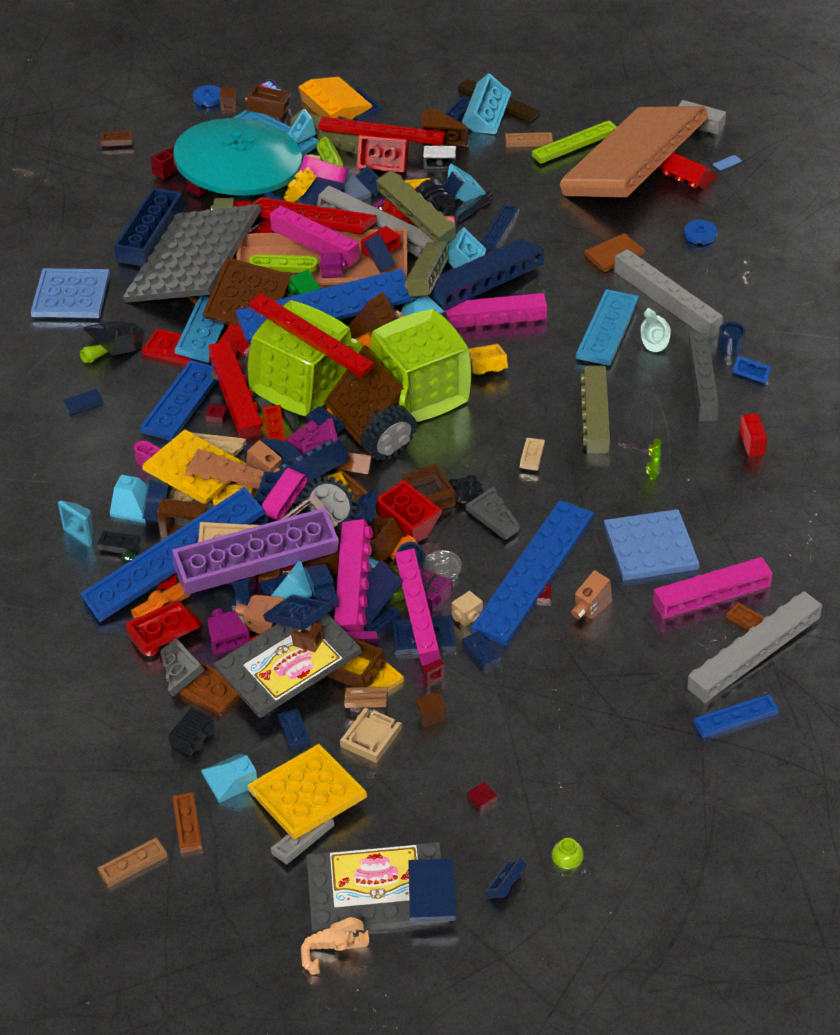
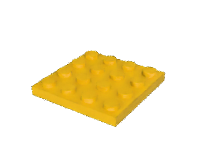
[142,430,246,504]
[247,744,367,840]

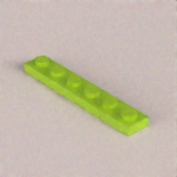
[532,120,617,164]

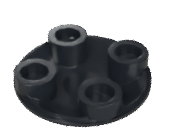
[449,475,484,503]

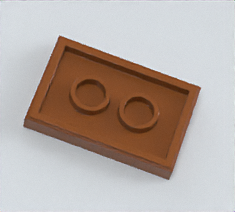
[584,233,645,273]
[178,660,240,717]

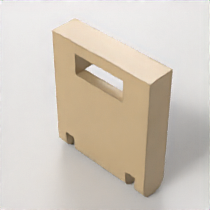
[340,708,402,763]

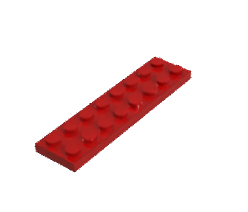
[250,197,377,234]

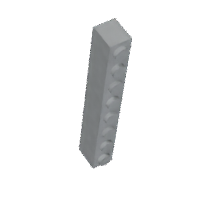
[317,185,433,257]
[614,249,723,339]
[687,591,822,703]

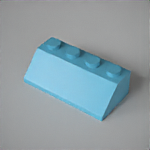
[462,73,511,134]

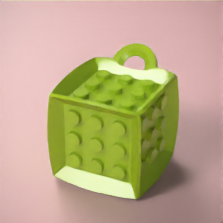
[248,300,363,416]
[370,309,471,422]

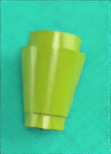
[80,345,107,363]

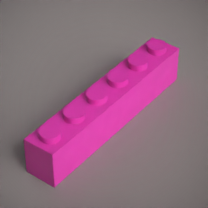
[270,206,360,267]
[441,293,547,328]
[334,519,373,632]
[395,548,441,666]
[653,557,773,619]

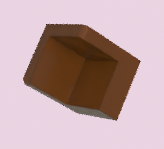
[220,87,237,111]
[291,622,324,652]
[416,692,446,727]

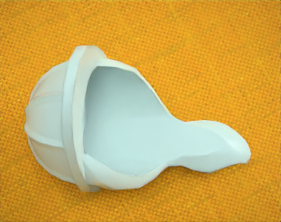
[640,308,671,352]

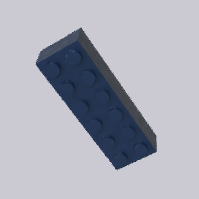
[114,187,184,267]

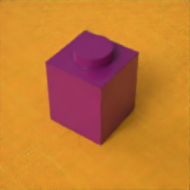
[320,253,346,278]

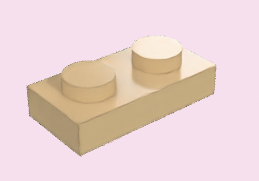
[520,438,545,471]

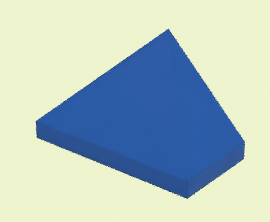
[732,355,772,384]

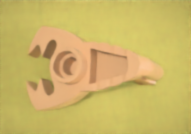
[301,917,369,975]

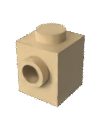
[451,591,483,627]

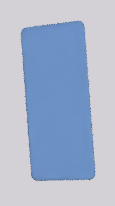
[713,155,742,170]

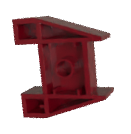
[151,147,209,196]

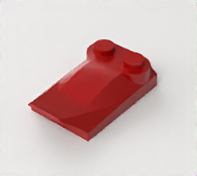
[125,600,203,656]

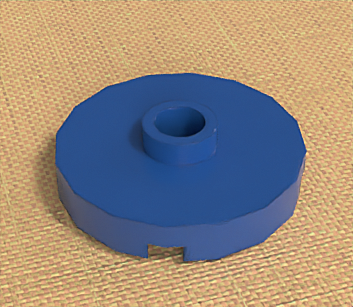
[193,85,220,107]
[684,220,718,245]

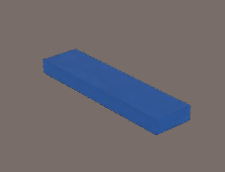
[693,694,779,738]

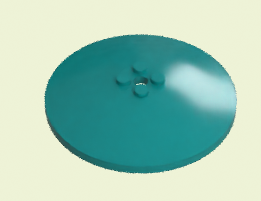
[174,118,302,195]

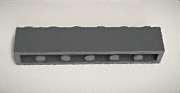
[688,333,719,421]

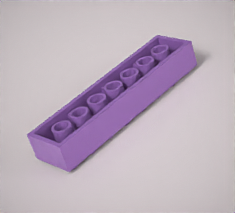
[172,508,339,595]

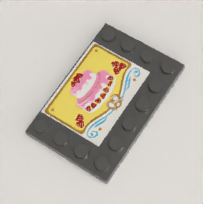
[213,614,362,718]
[307,842,449,935]

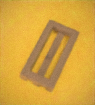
[344,687,388,708]

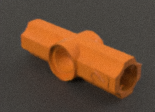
[131,582,191,619]

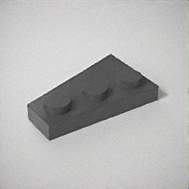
[466,486,519,540]
[160,638,205,696]

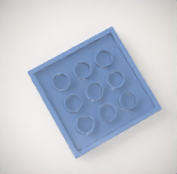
[31,268,110,318]
[604,509,699,581]

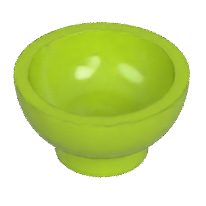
[552,838,584,869]

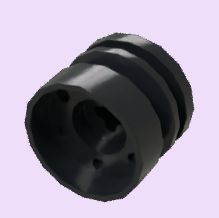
[415,179,455,216]

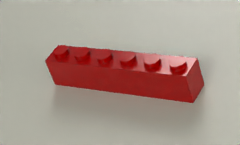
[208,340,264,439]

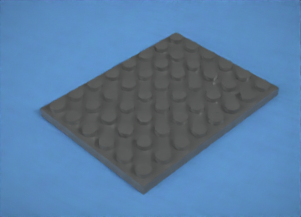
[123,204,261,303]

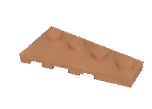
[185,449,267,489]

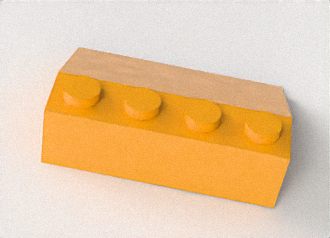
[298,77,372,119]

